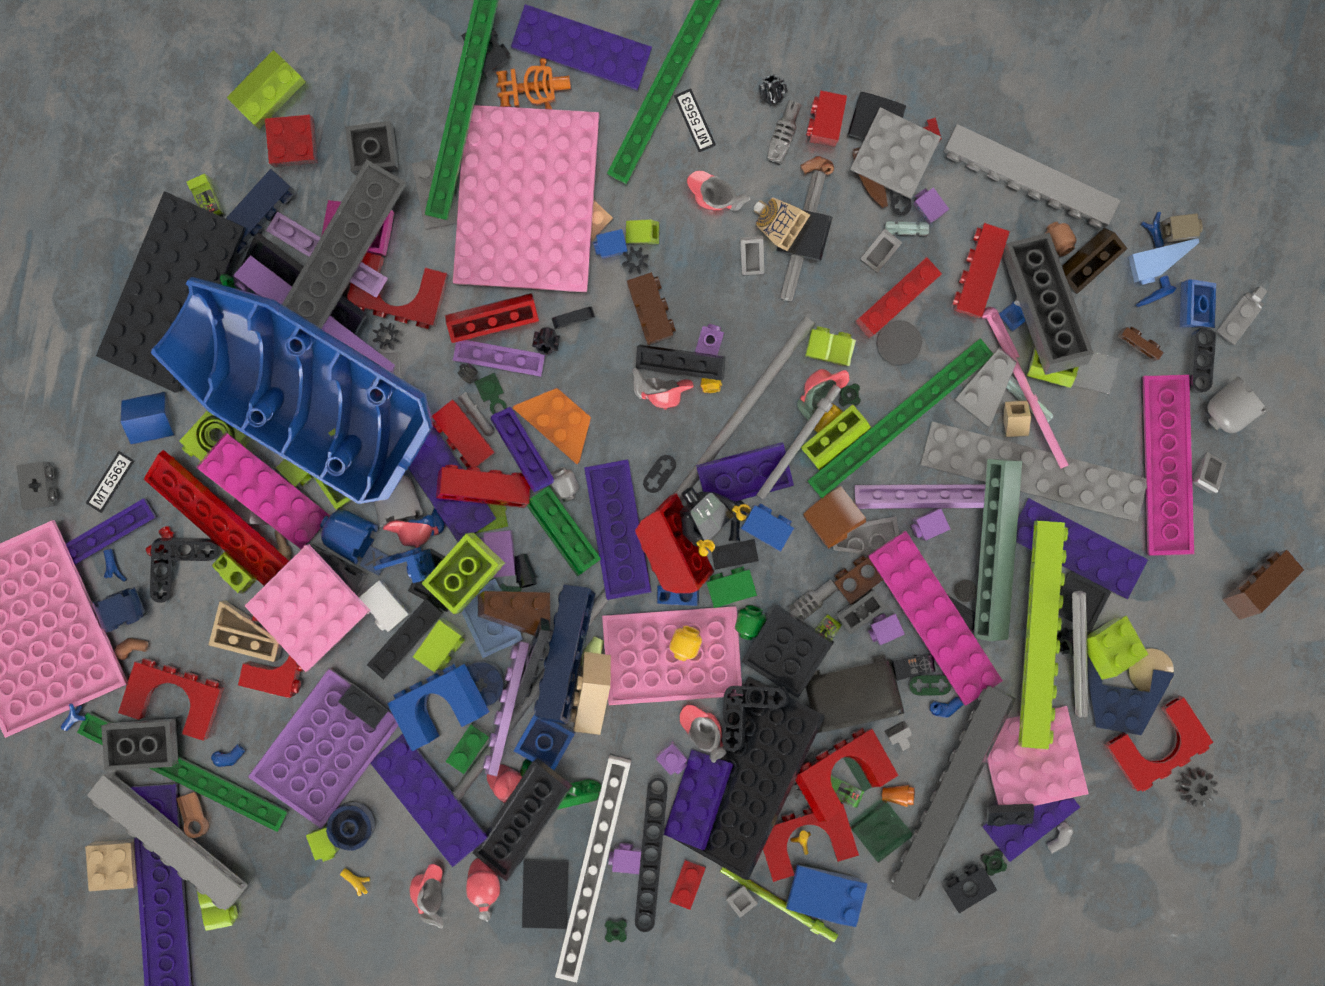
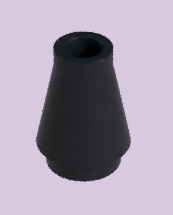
[514,554,538,588]

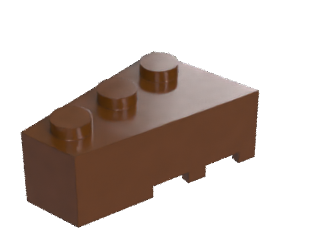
[627,272,676,346]
[1222,550,1304,620]
[478,591,550,636]

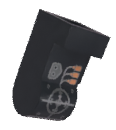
[891,653,936,681]

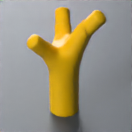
[791,830,811,855]
[340,868,370,896]

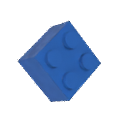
[740,504,794,552]
[514,714,576,770]

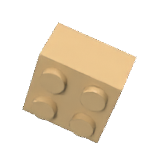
[85,839,137,891]

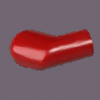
[146,526,174,556]

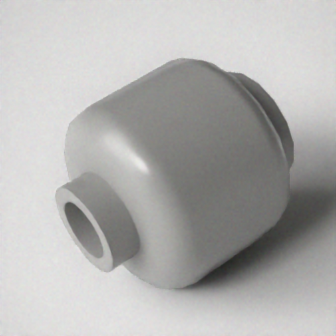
[548,467,579,502]

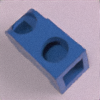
[657,585,699,606]

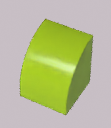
[626,219,659,245]

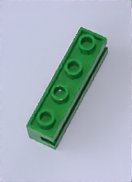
[527,486,601,577]

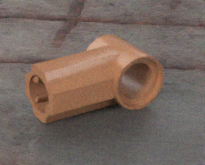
[176,792,209,838]

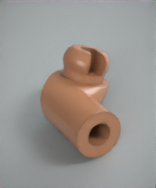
[800,156,834,175]
[115,638,148,660]

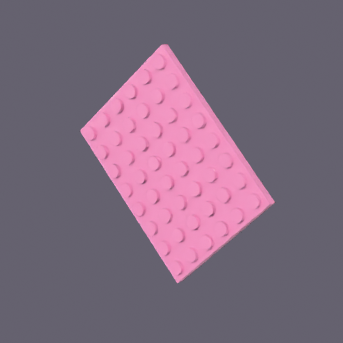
[453,105,599,292]
[0,520,128,738]

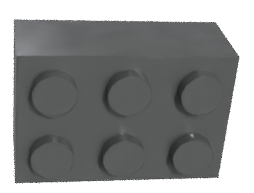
[101,719,178,771]

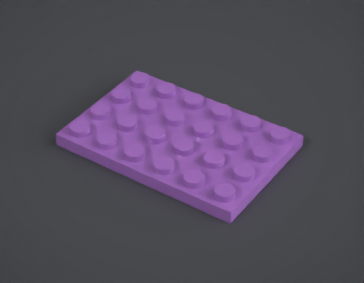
[248,668,398,828]

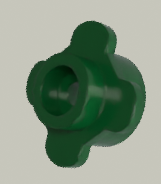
[839,383,861,406]
[982,850,1007,876]
[605,920,627,942]

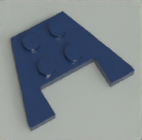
[1087,657,1174,735]

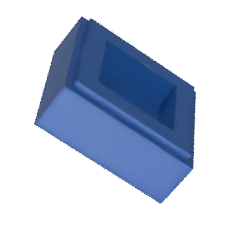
[999,301,1026,332]

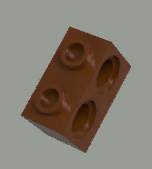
[833,555,883,604]

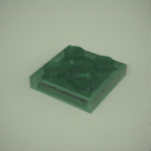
[851,800,913,863]

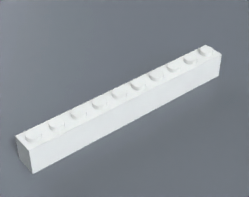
[555,755,631,983]

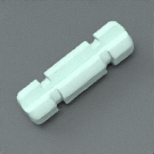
[885,221,929,236]

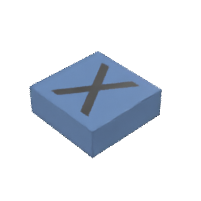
[359,546,389,576]

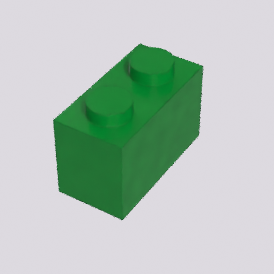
[706,566,757,608]
[445,722,491,774]

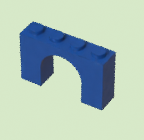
[387,664,490,751]

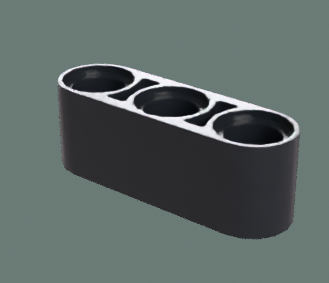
[1188,327,1216,393]

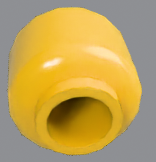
[669,626,702,661]

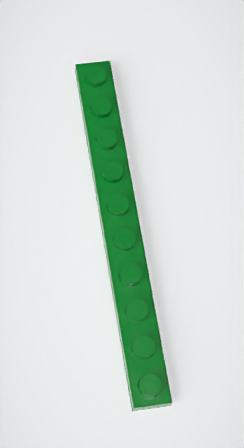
[424,0,499,221]
[607,0,721,185]
[807,338,993,498]
[77,712,289,832]

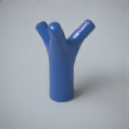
[1141,212,1165,248]
[103,549,126,582]
[61,703,86,731]

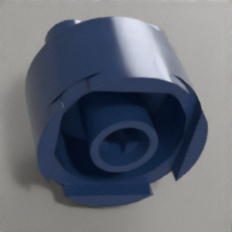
[92,587,145,632]
[467,660,505,706]
[326,802,375,851]

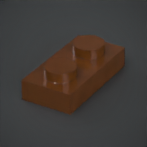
[1117,326,1164,361]

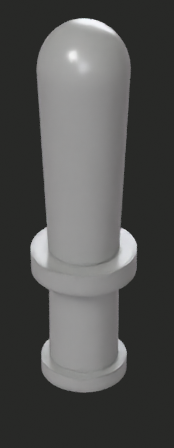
[457,392,494,436]

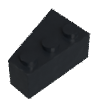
[305,542,369,596]

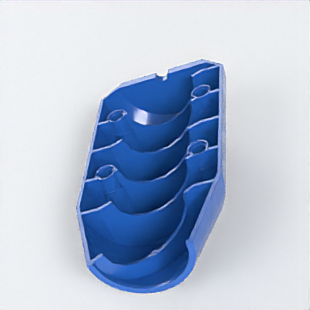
[151,277,433,504]

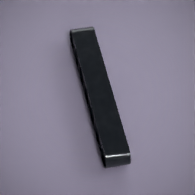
[635,775,668,932]

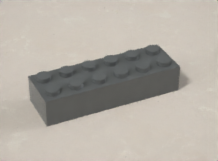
[1003,233,1094,375]

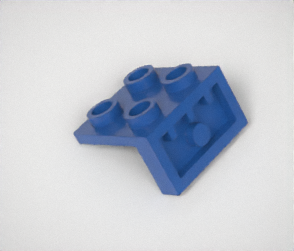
[373,547,436,583]

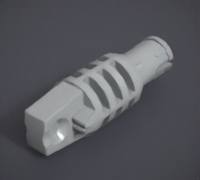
[767,100,802,163]
[789,579,839,621]

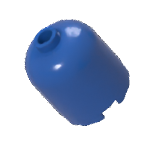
[320,509,378,564]

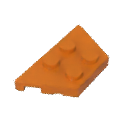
[513,388,591,465]

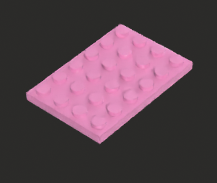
[602,606,743,705]

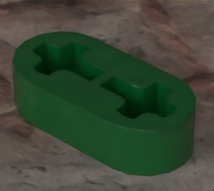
[908,674,952,696]

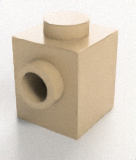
[1003,401,1031,437]

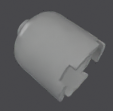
[1207,376,1267,434]
[374,475,423,527]

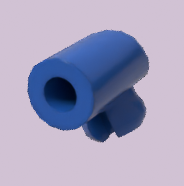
[930,696,964,718]

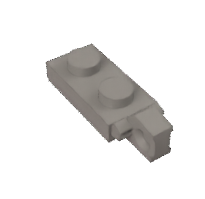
[1215,286,1268,345]

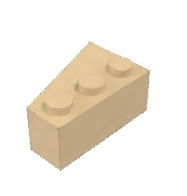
[209,600,282,662]
[570,652,611,735]

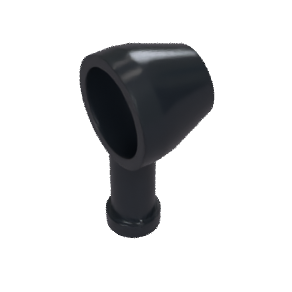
[729,500,747,541]

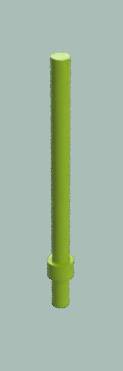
[720,867,838,942]

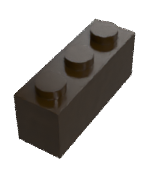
[1062,227,1128,294]

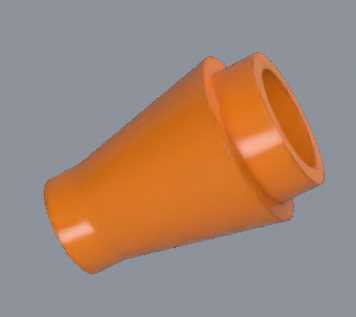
[882,785,915,807]

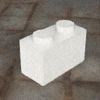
[359,580,411,632]

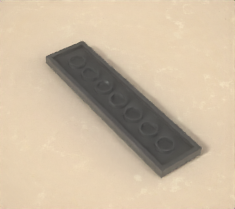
[282,159,407,329]

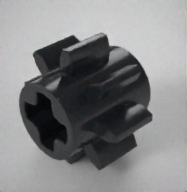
[759,74,788,103]
[622,246,649,274]
[373,323,400,350]
[532,327,560,355]
[1057,627,1074,656]

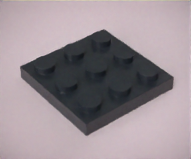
[741,605,834,698]

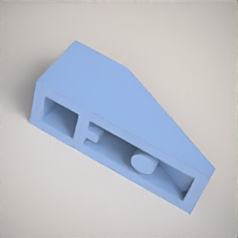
[1128,238,1200,285]

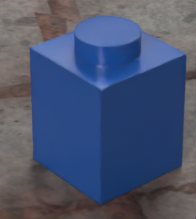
[593,229,628,259]

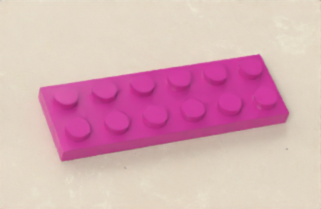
[196,432,330,550]

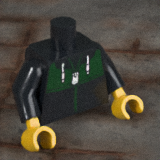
[679,487,751,556]

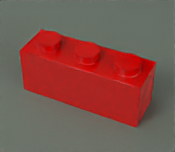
[432,399,496,468]

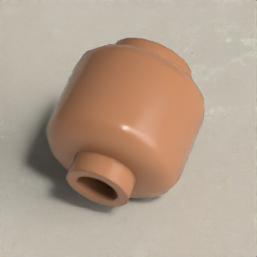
[1045,222,1077,257]

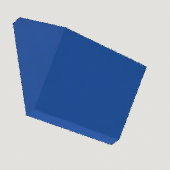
[1179,279,1216,328]
[120,392,175,444]

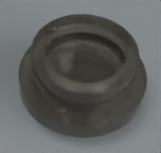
[457,363,479,384]
[954,579,977,602]

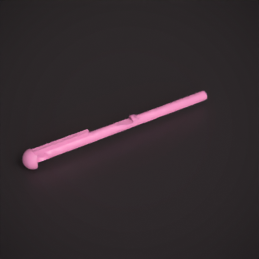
[982,307,1069,469]

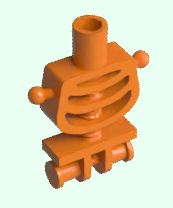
[496,58,571,110]

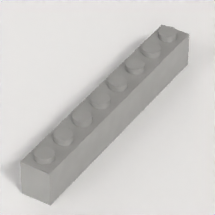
[943,124,1120,228]
[87,772,248,910]

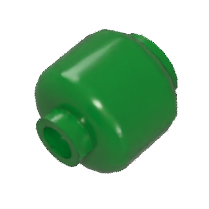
[735,605,766,640]

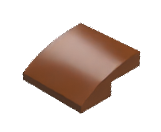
[803,486,866,549]

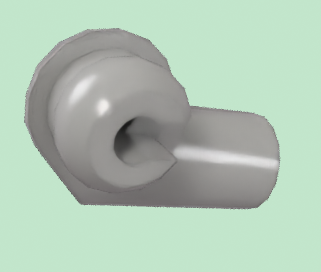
[1047,822,1073,853]

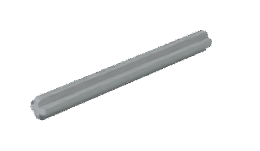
[780,170,826,301]
[1072,591,1089,718]

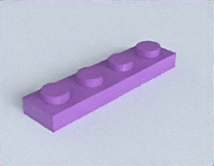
[453,340,545,377]

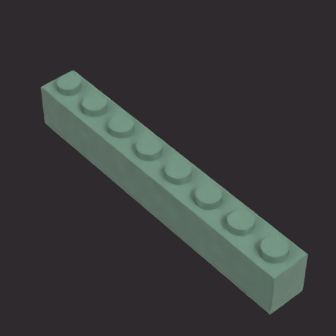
[974,459,1022,641]

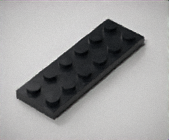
[241,233,367,335]
[473,757,572,882]

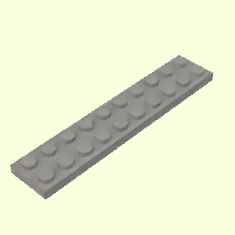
[920,422,1147,522]

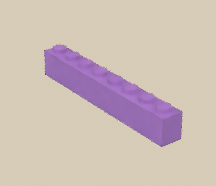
[233,256,395,373]

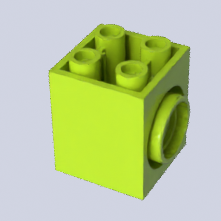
[179,411,252,464]

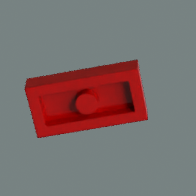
[669,859,706,910]

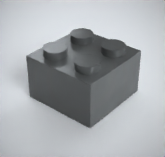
[345,121,399,175]

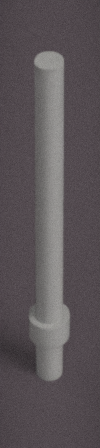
[757,384,841,500]

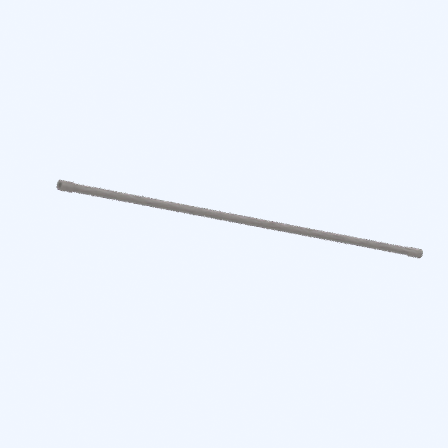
[452,316,815,801]

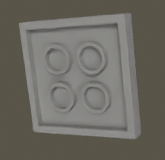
[850,107,941,199]

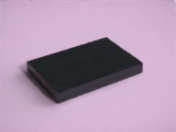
[522,859,569,929]

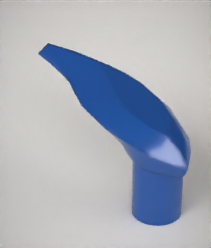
[1136,276,1176,307]

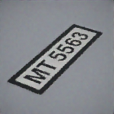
[674,88,716,153]
[86,451,134,513]

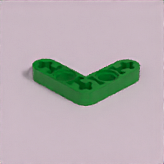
[520,759,602,809]

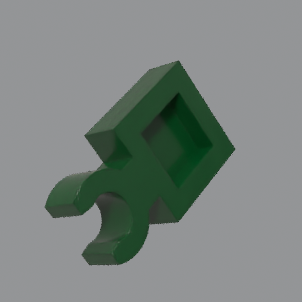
[474,372,507,414]

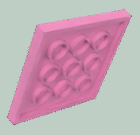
[245,544,371,672]
[987,706,1089,806]

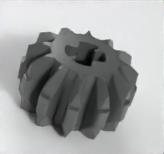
[1179,769,1218,807]

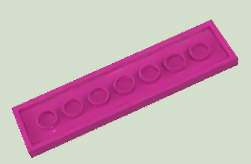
[1142,375,1194,555]
[868,531,1003,706]

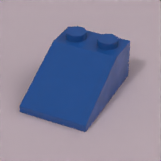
[786,865,868,927]

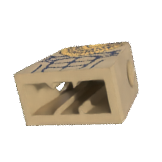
[754,198,810,251]

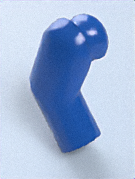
[211,744,246,767]

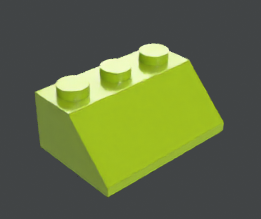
[226,50,306,129]

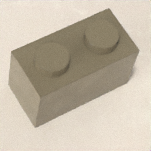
[1160,213,1203,244]

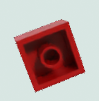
[806,90,847,147]
[265,114,318,167]

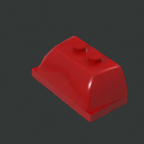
[635,493,714,593]

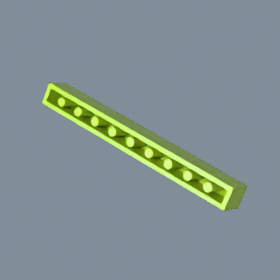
[1018,521,1068,749]

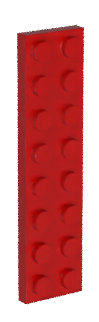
[144,450,289,586]

